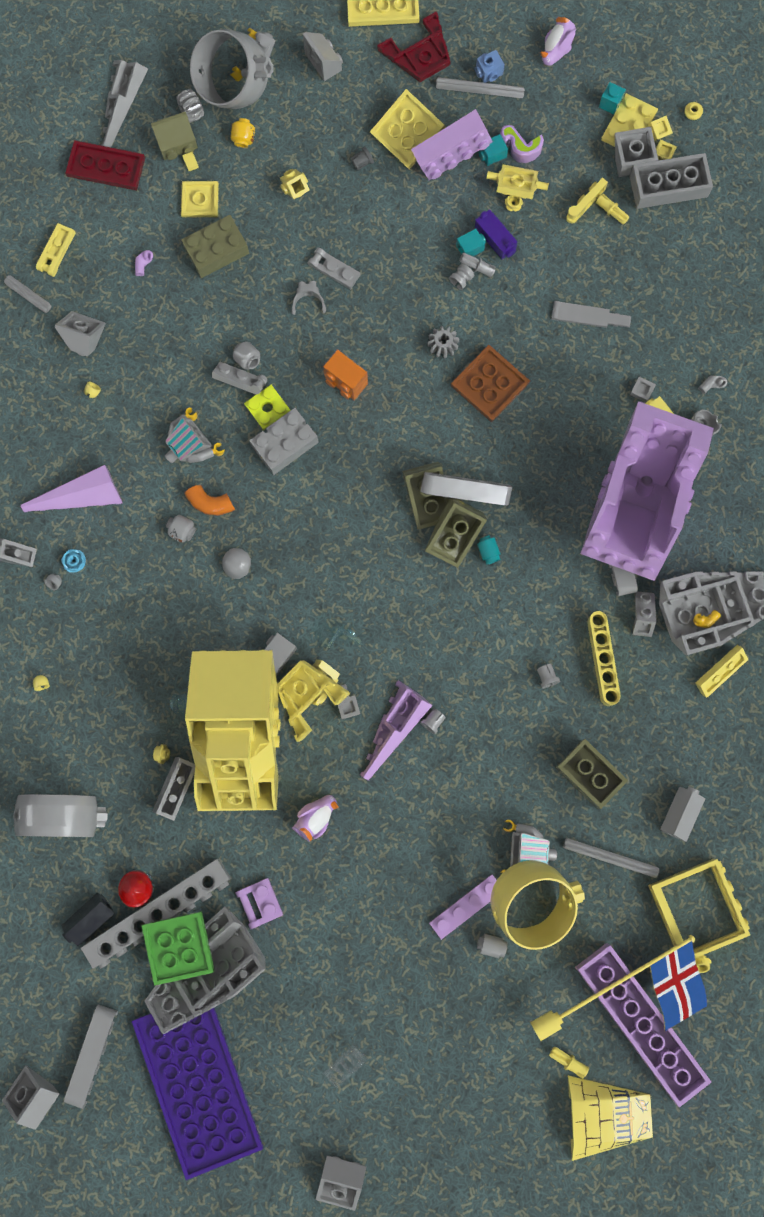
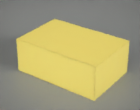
[182,152,199,171]

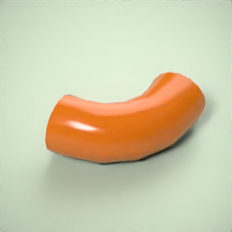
[185,485,235,516]

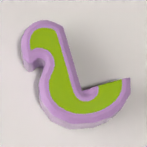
[500,125,544,163]

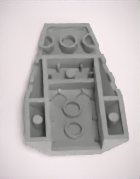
[659,572,764,656]
[144,907,266,1034]

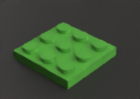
[141,911,215,986]

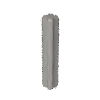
[4,275,52,313]

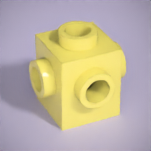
[280,169,309,199]

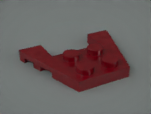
[377,12,450,82]

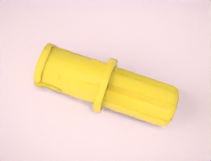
[596,194,629,224]
[549,1047,589,1079]

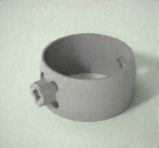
[190,29,273,109]
[14,794,108,837]

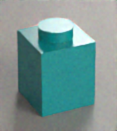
[599,82,626,115]
[478,134,508,166]
[456,229,486,256]

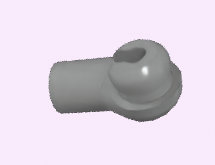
[698,376,727,394]

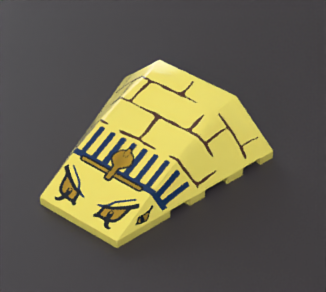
[568,1075,653,1161]

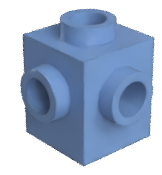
[475,50,504,83]

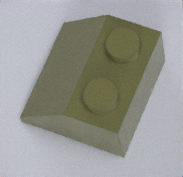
[151,111,198,160]

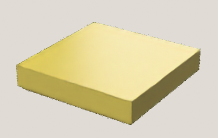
[181,181,219,217]

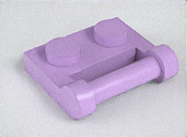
[235,878,283,930]

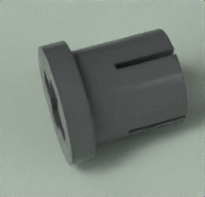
[350,146,374,171]

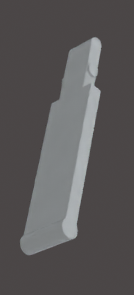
[551,301,631,328]

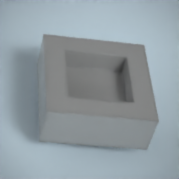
[630,377,656,402]

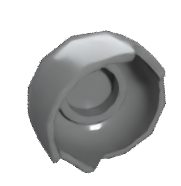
[691,409,722,436]
[222,548,251,579]

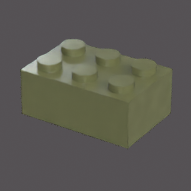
[181,215,249,278]
[555,739,628,809]

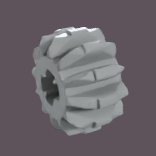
[177,89,204,123]
[428,326,459,358]

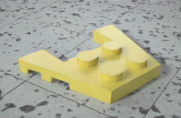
[277,660,350,742]

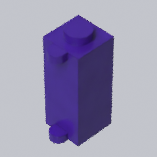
[475,209,518,259]

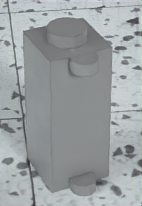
[660,786,705,842]

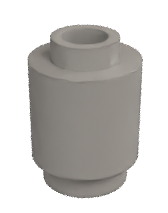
[477,934,508,958]

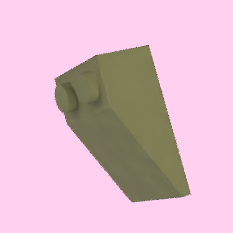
[402,462,449,530]
[425,498,487,568]

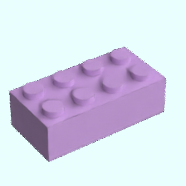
[411,109,493,180]

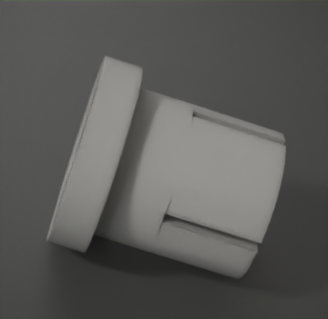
[537,664,560,689]
[420,708,446,734]

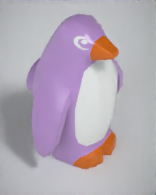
[541,17,576,66]
[292,795,338,842]

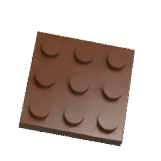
[451,345,530,422]

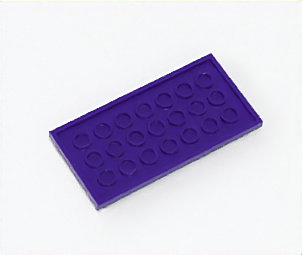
[132,1007,264,1180]

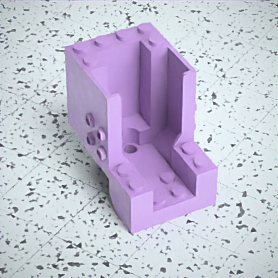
[580,401,714,581]

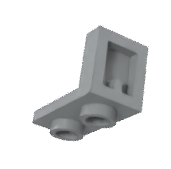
[632,591,656,637]

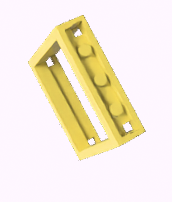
[648,859,750,958]

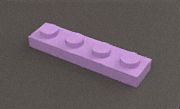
[429,874,497,940]

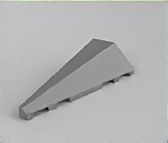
[101,60,148,147]

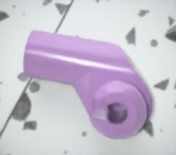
[135,250,153,276]

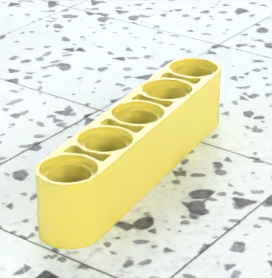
[587,611,620,706]

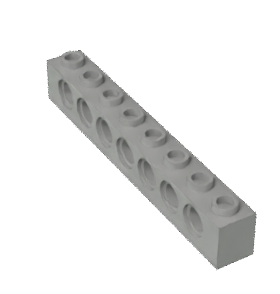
[81,859,232,969]

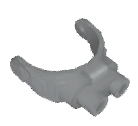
[292,281,326,315]

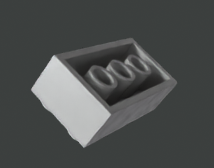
[629,153,713,209]

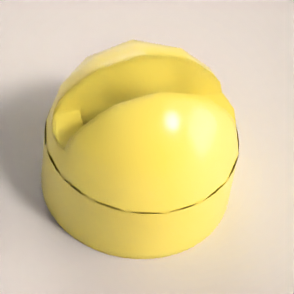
[84,382,101,398]
[33,675,50,691]

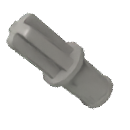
[459,253,495,277]

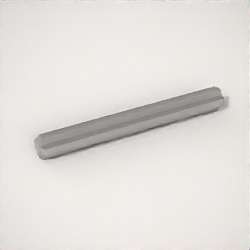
[436,77,525,98]
[563,838,659,878]

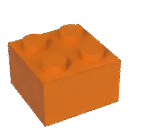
[323,350,368,400]

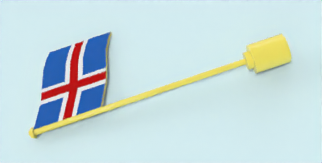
[530,935,707,1041]

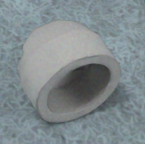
[44,573,62,590]

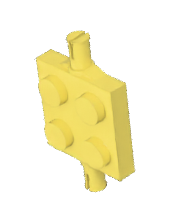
[486,164,549,199]

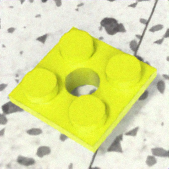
[244,384,291,431]

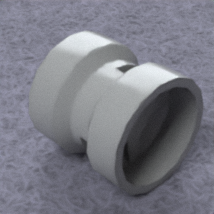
[449,263,475,290]

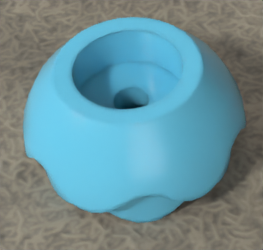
[61,549,86,573]

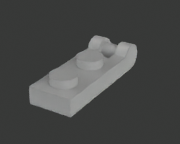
[307,247,360,290]
[212,362,267,394]

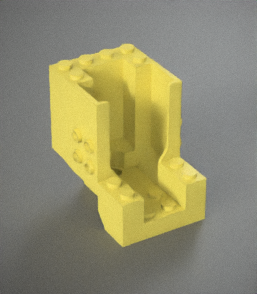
[185,650,281,811]

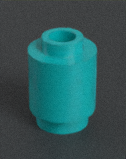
[477,535,501,565]

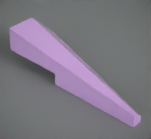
[21,465,122,512]
[360,680,432,780]

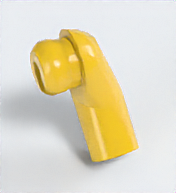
[693,610,721,628]

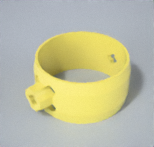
[490,860,585,950]

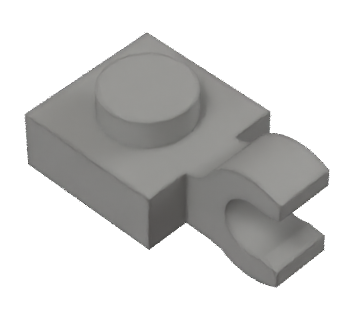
[338,684,360,719]

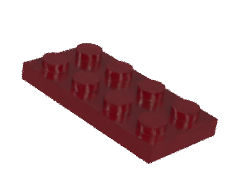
[65,140,145,191]

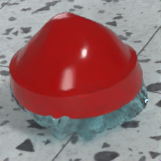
[118,869,155,909]

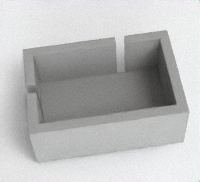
[249,408,319,475]

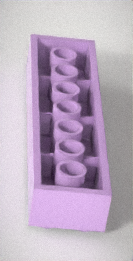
[575,943,711,1107]

